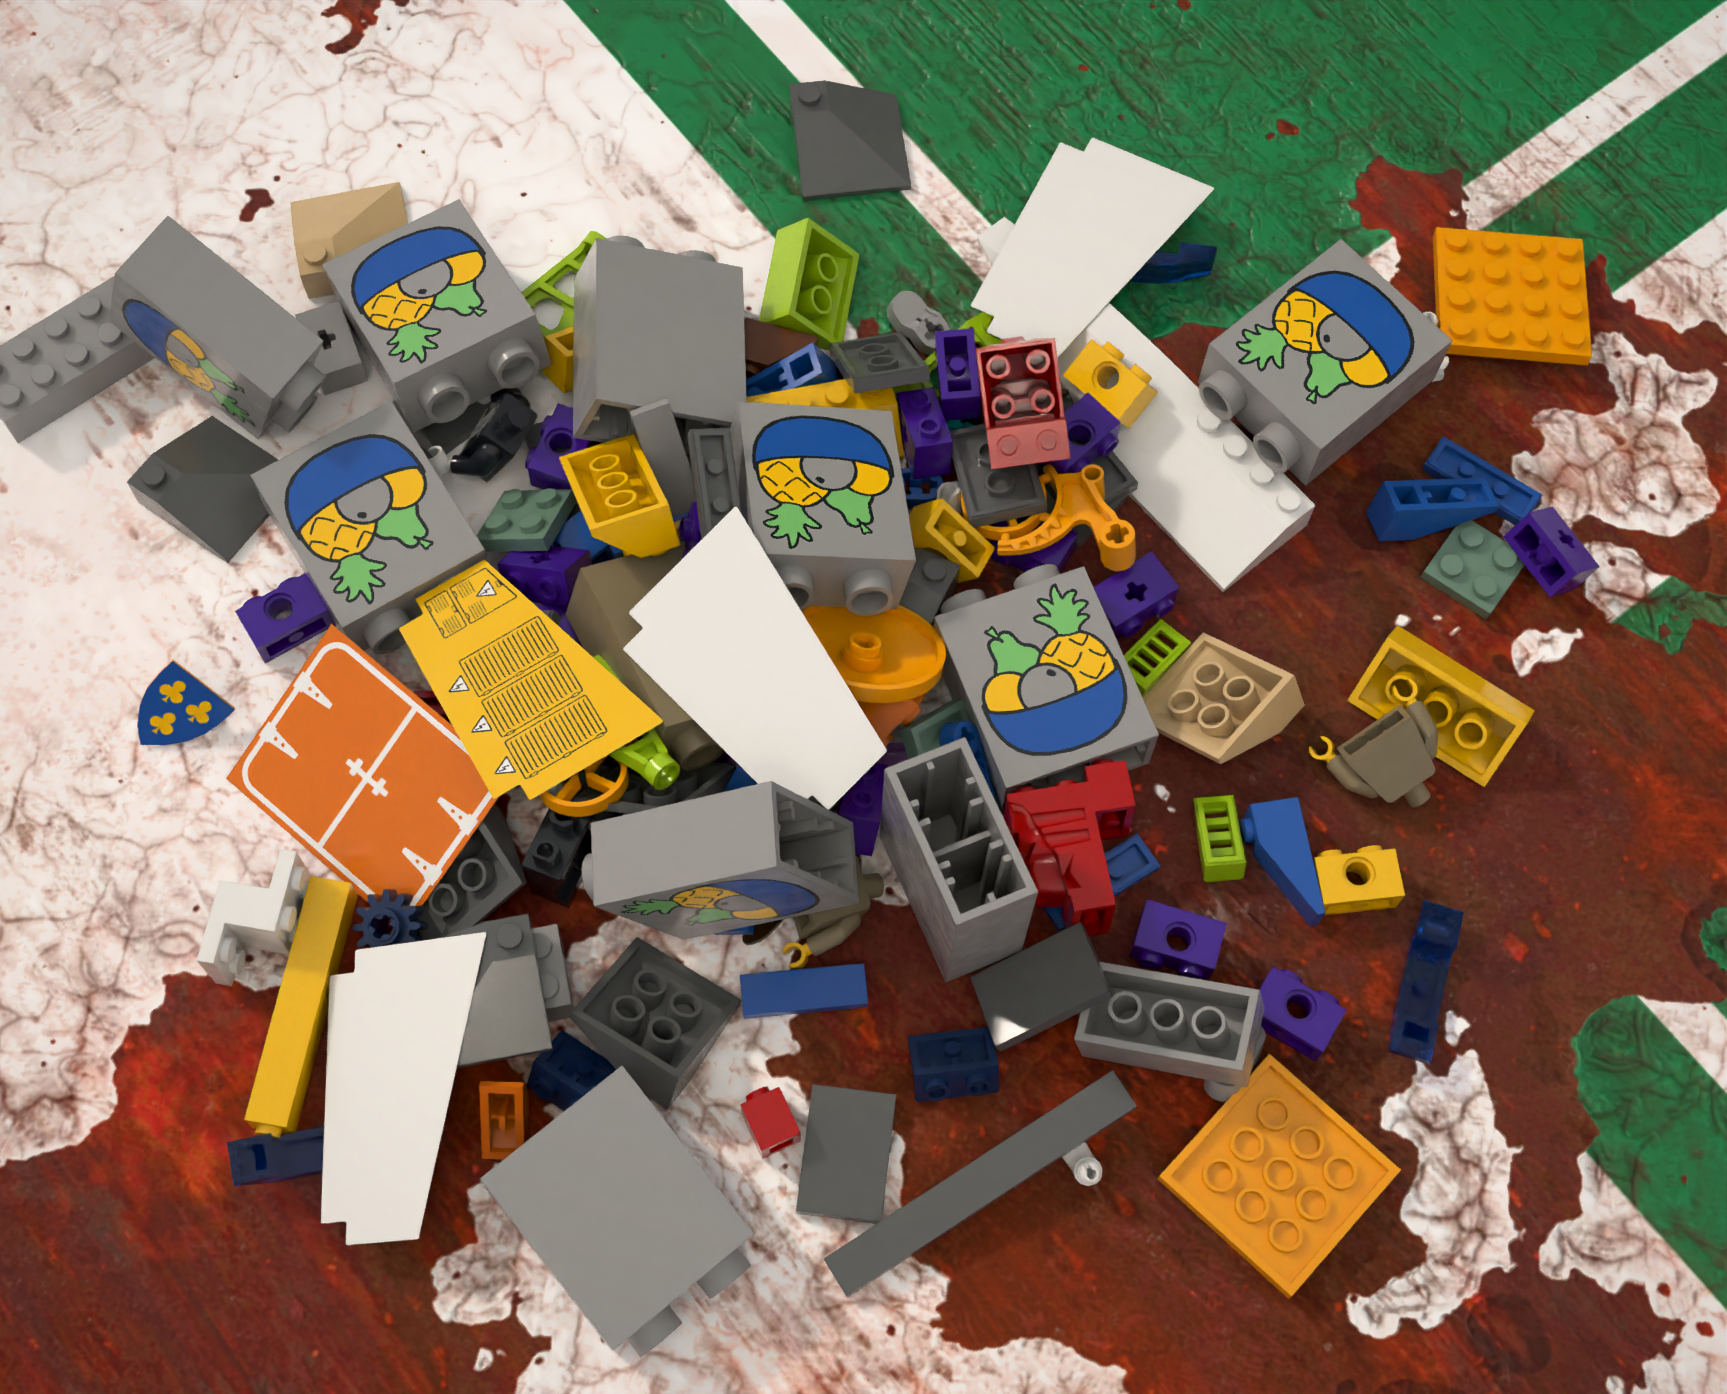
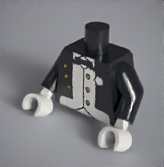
[428,388,538,482]

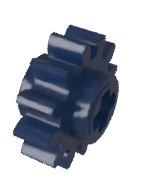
[352,889,429,948]

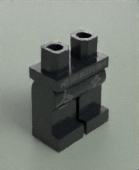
[521,808,592,908]

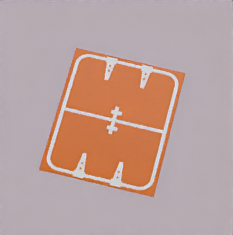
[226,624,500,922]

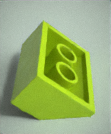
[759,218,860,350]

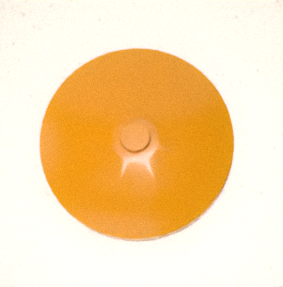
[801,605,946,703]

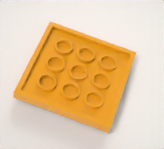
[1433,227,1592,366]
[1158,1054,1401,1299]

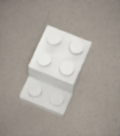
[197,849,311,986]

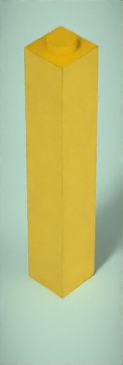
[244,876,358,1140]

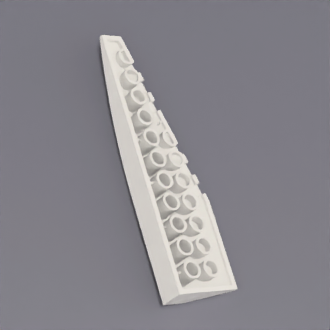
[976,217,1315,592]

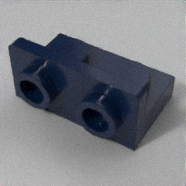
[908,1027,999,1102]
[527,1030,616,1111]

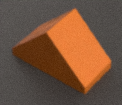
[479,1081,530,1160]

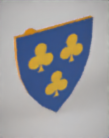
[137,659,235,745]

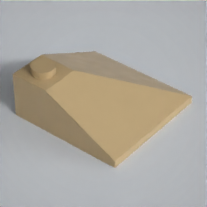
[290,182,408,299]
[1143,633,1305,764]

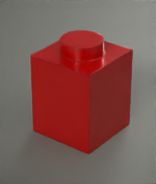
[740,1086,801,1159]

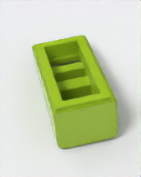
[1124,619,1191,698]
[1193,795,1246,882]

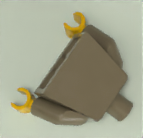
[1309,679,1438,807]
[782,855,884,970]

